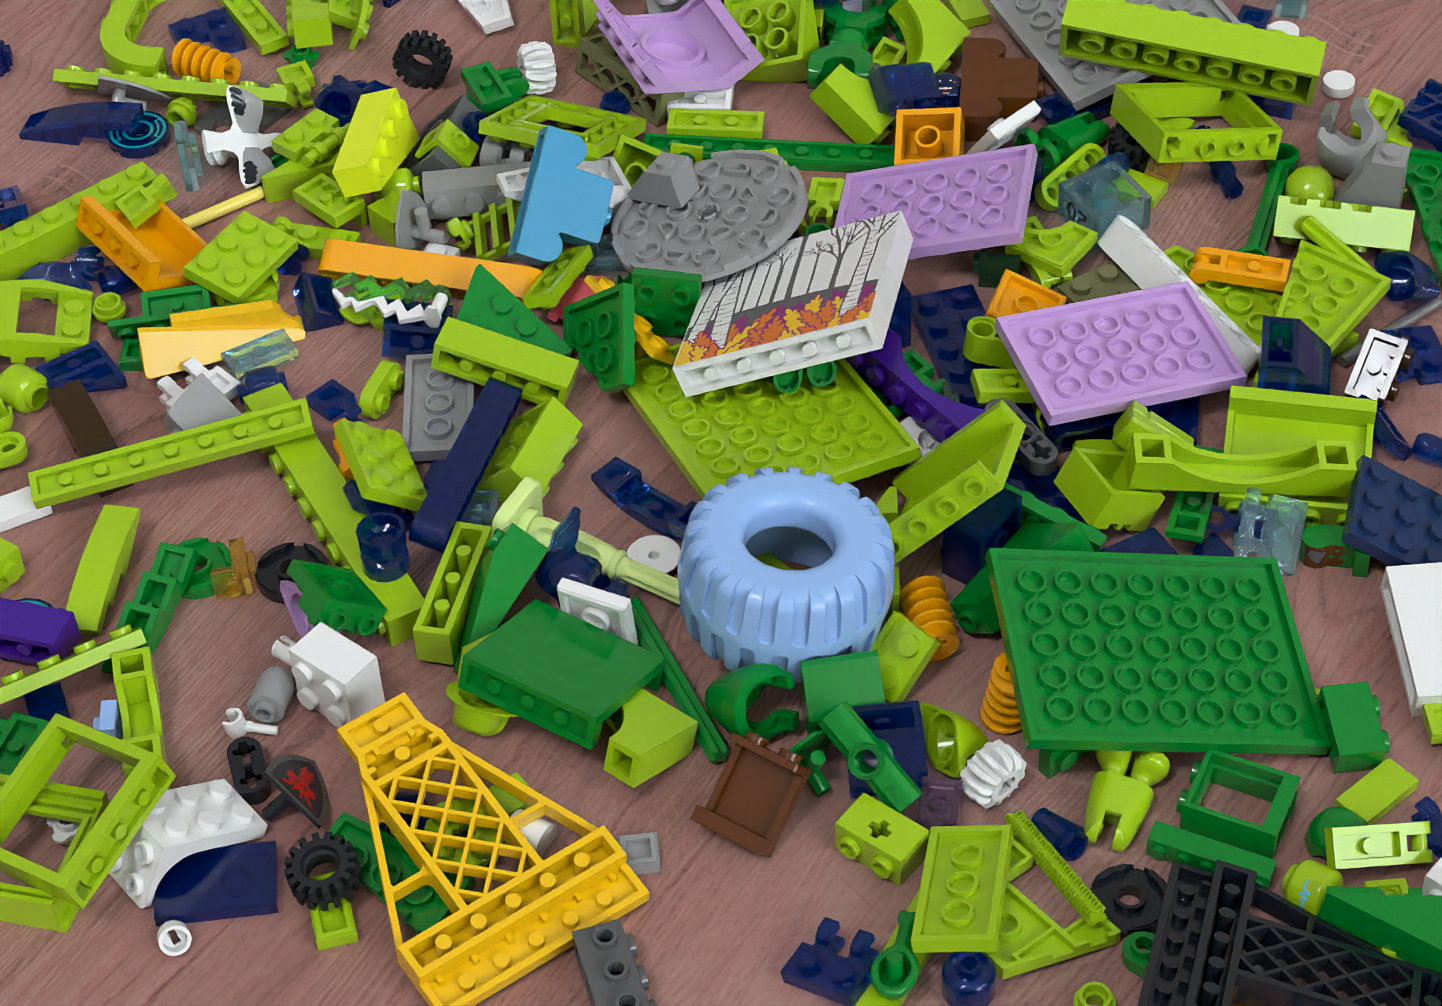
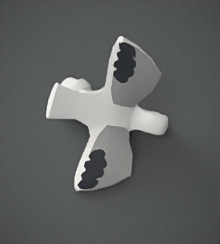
[202,85,281,189]

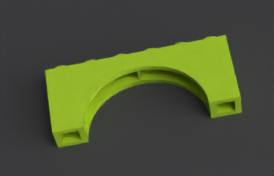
[809,0,971,145]
[457,632,698,788]

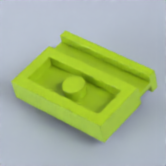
[870,610,941,706]

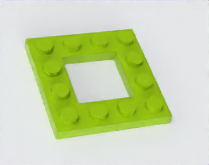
[479,94,647,161]

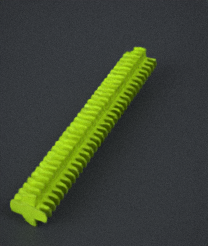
[1004,810,1108,927]

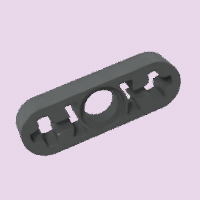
[985,398,1058,476]

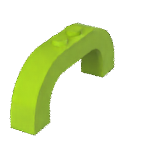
[100,0,169,77]

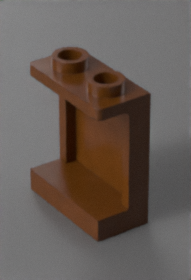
[690,730,812,857]

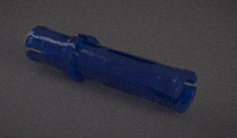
[1195,125,1244,199]

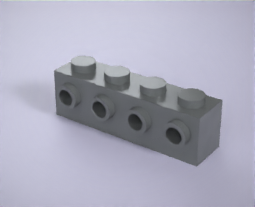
[572,919,657,1006]

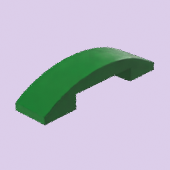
[1165,445,1224,543]

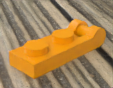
[1189,247,1291,292]

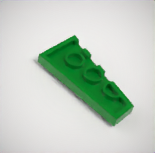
[323,812,476,935]

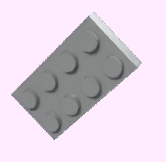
[402,354,475,462]

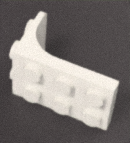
[109,778,268,909]

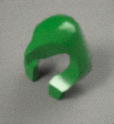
[704,664,799,740]

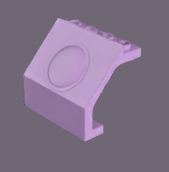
[593,0,765,94]

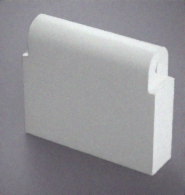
[1380,562,1442,717]

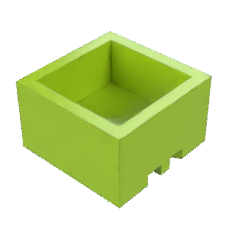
[1053,447,1165,532]

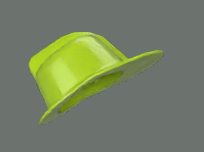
[445,681,518,737]

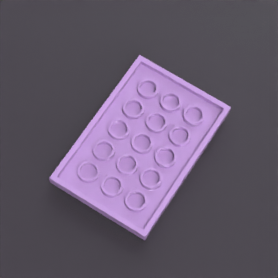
[834,144,1038,260]
[995,281,1247,426]

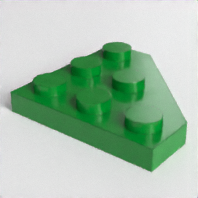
[563,282,636,393]

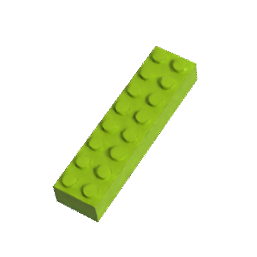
[1058,0,1327,107]

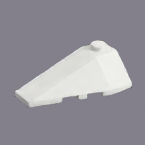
[496,157,632,226]

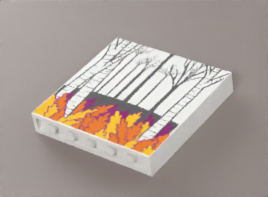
[672,210,913,397]

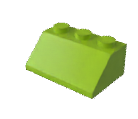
[468,396,583,504]

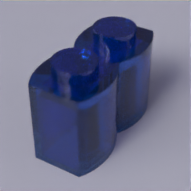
[868,62,942,116]

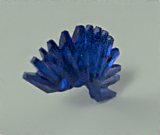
[16,246,104,301]

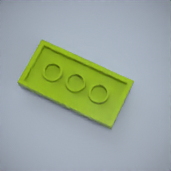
[911,825,1013,953]

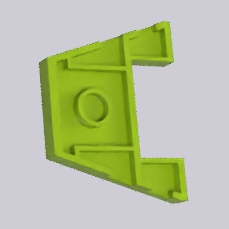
[972,838,1121,980]

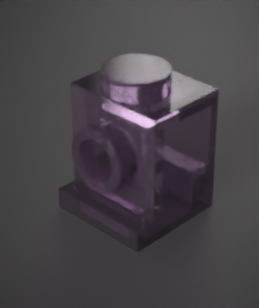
[917,776,963,834]

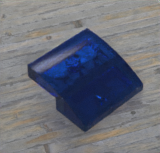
[382,298,453,359]

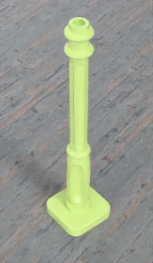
[492,476,680,605]

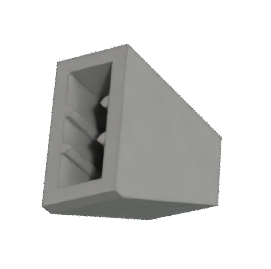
[1333,141,1411,209]

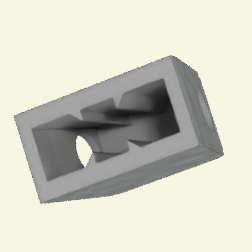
[163,373,242,435]

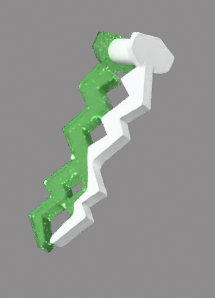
[332,271,451,329]

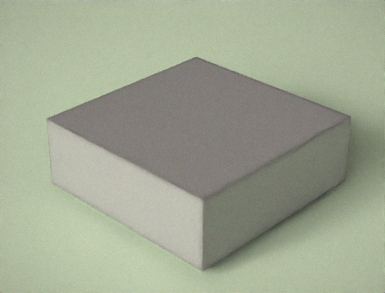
[617,832,661,875]

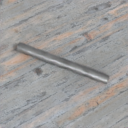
[1336,295,1442,368]

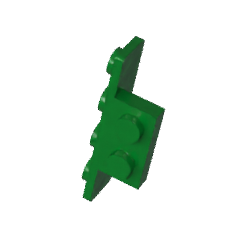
[107,285,243,341]

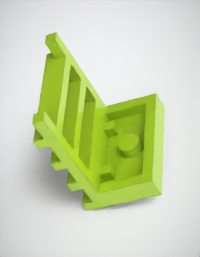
[467,197,521,261]

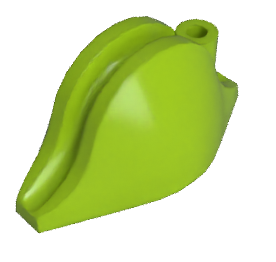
[917,702,988,778]

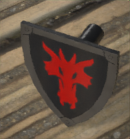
[262,754,329,829]

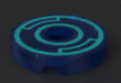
[106,111,171,159]

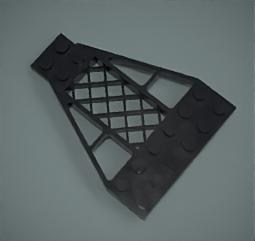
[1137,860,1442,1006]

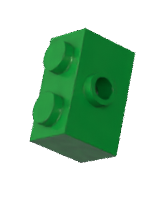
[1318,681,1390,774]

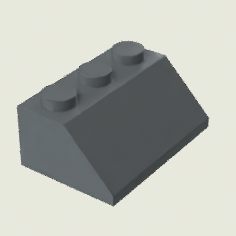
[403,95,488,183]

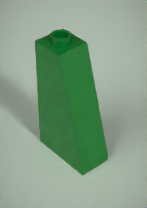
[950,523,1094,634]

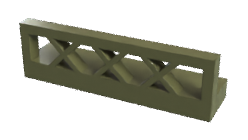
[575,33,685,126]

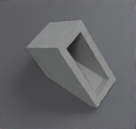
[628,152,700,208]

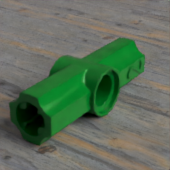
[818,701,923,813]

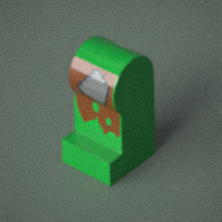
[1299,524,1370,578]

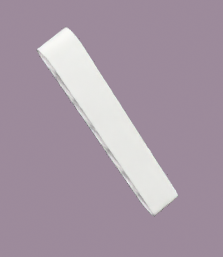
[1098,215,1263,375]

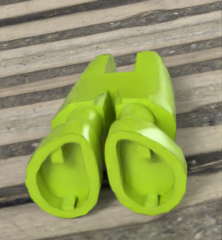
[1084,750,1170,853]

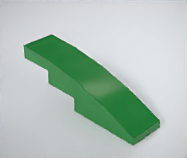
[101,542,199,675]

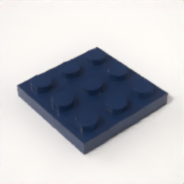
[1342,455,1442,566]

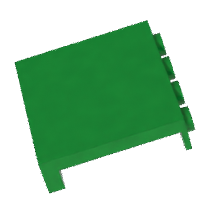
[458,599,666,750]

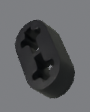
[227,737,271,805]

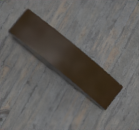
[46,379,134,498]

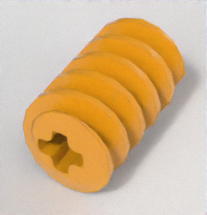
[171,38,241,85]
[900,575,959,661]
[979,652,1022,734]

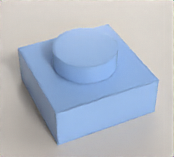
[93,700,123,739]

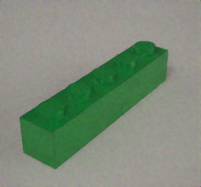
[1146,820,1277,889]

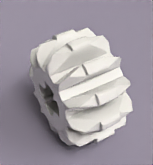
[516,41,557,95]
[959,739,1027,809]

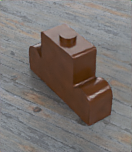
[959,37,1044,141]

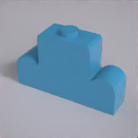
[507,125,614,267]

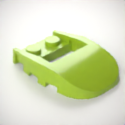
[0,279,93,363]

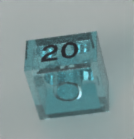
[1057,161,1152,250]

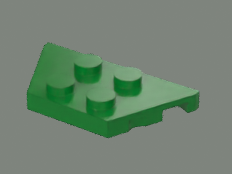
[457,264,573,357]

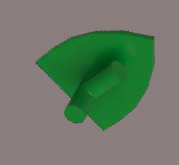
[789,730,832,796]

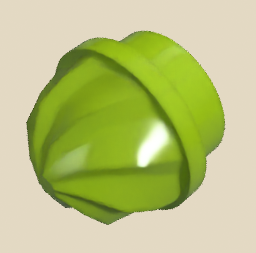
[165,97,198,130]

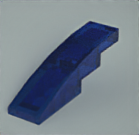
[19,101,144,146]

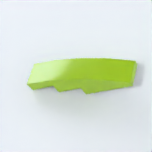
[66,504,141,636]

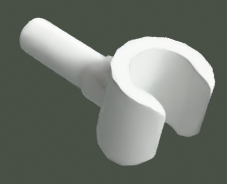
[222,708,279,739]

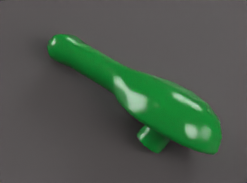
[870,910,920,1001]

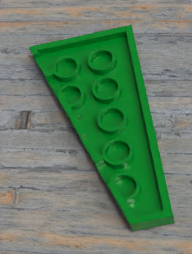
[1405,148,1442,289]

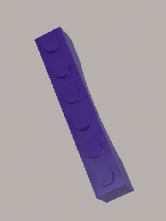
[845,327,986,443]

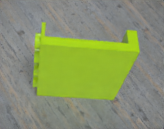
[1217,385,1377,527]
[888,400,1026,564]

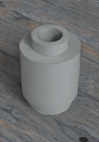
[247,666,295,723]

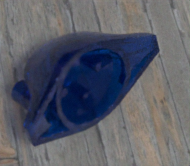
[1374,250,1440,302]

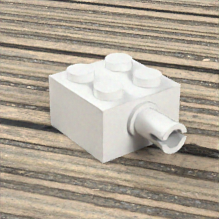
[271,622,385,728]

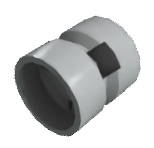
[479,135,534,166]

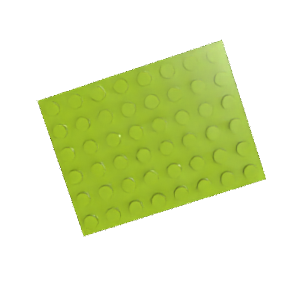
[622,342,921,500]

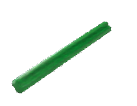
[631,597,730,764]

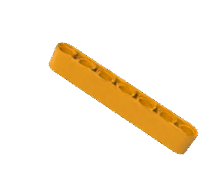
[317,239,543,305]

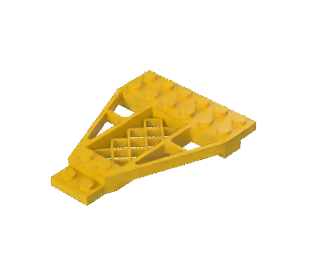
[337,692,650,1006]

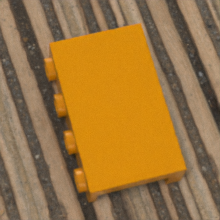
[76,196,208,292]

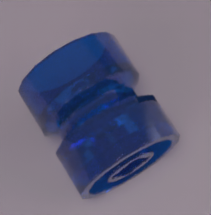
[356,512,410,582]

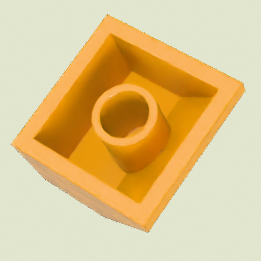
[894,107,965,166]

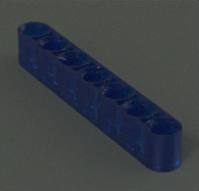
[408,376,523,554]

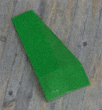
[453,523,549,675]
[1317,886,1442,974]

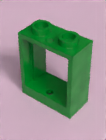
[1176,750,1301,859]

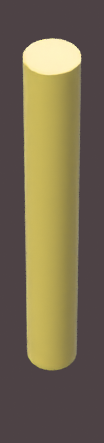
[182,186,265,229]

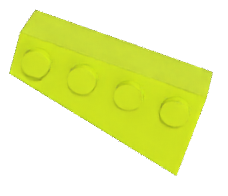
[332,88,420,198]

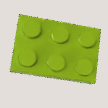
[184,211,298,304]
[334,419,431,513]

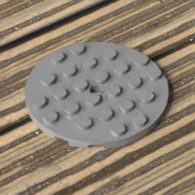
[611,149,808,282]

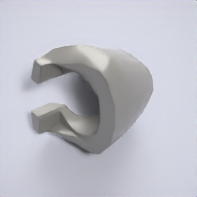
[1316,97,1387,179]

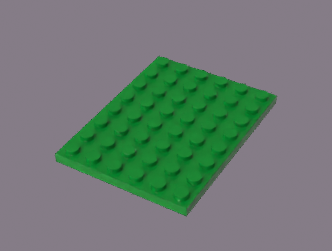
[985,548,1331,755]

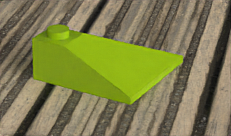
[724,0,820,83]

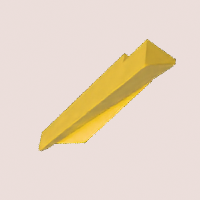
[137,300,305,379]

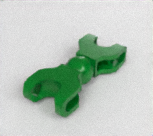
[807,2,888,89]

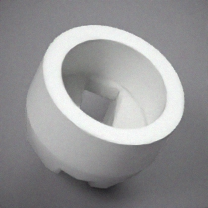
[157,920,192,956]

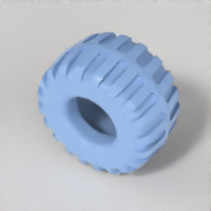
[677,467,895,684]

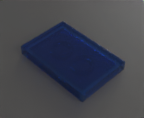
[154,840,278,927]

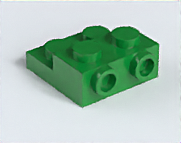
[286,559,387,636]

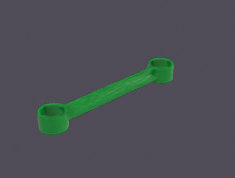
[1237,143,1300,256]

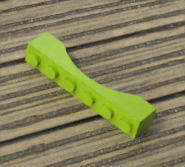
[1125,433,1357,497]

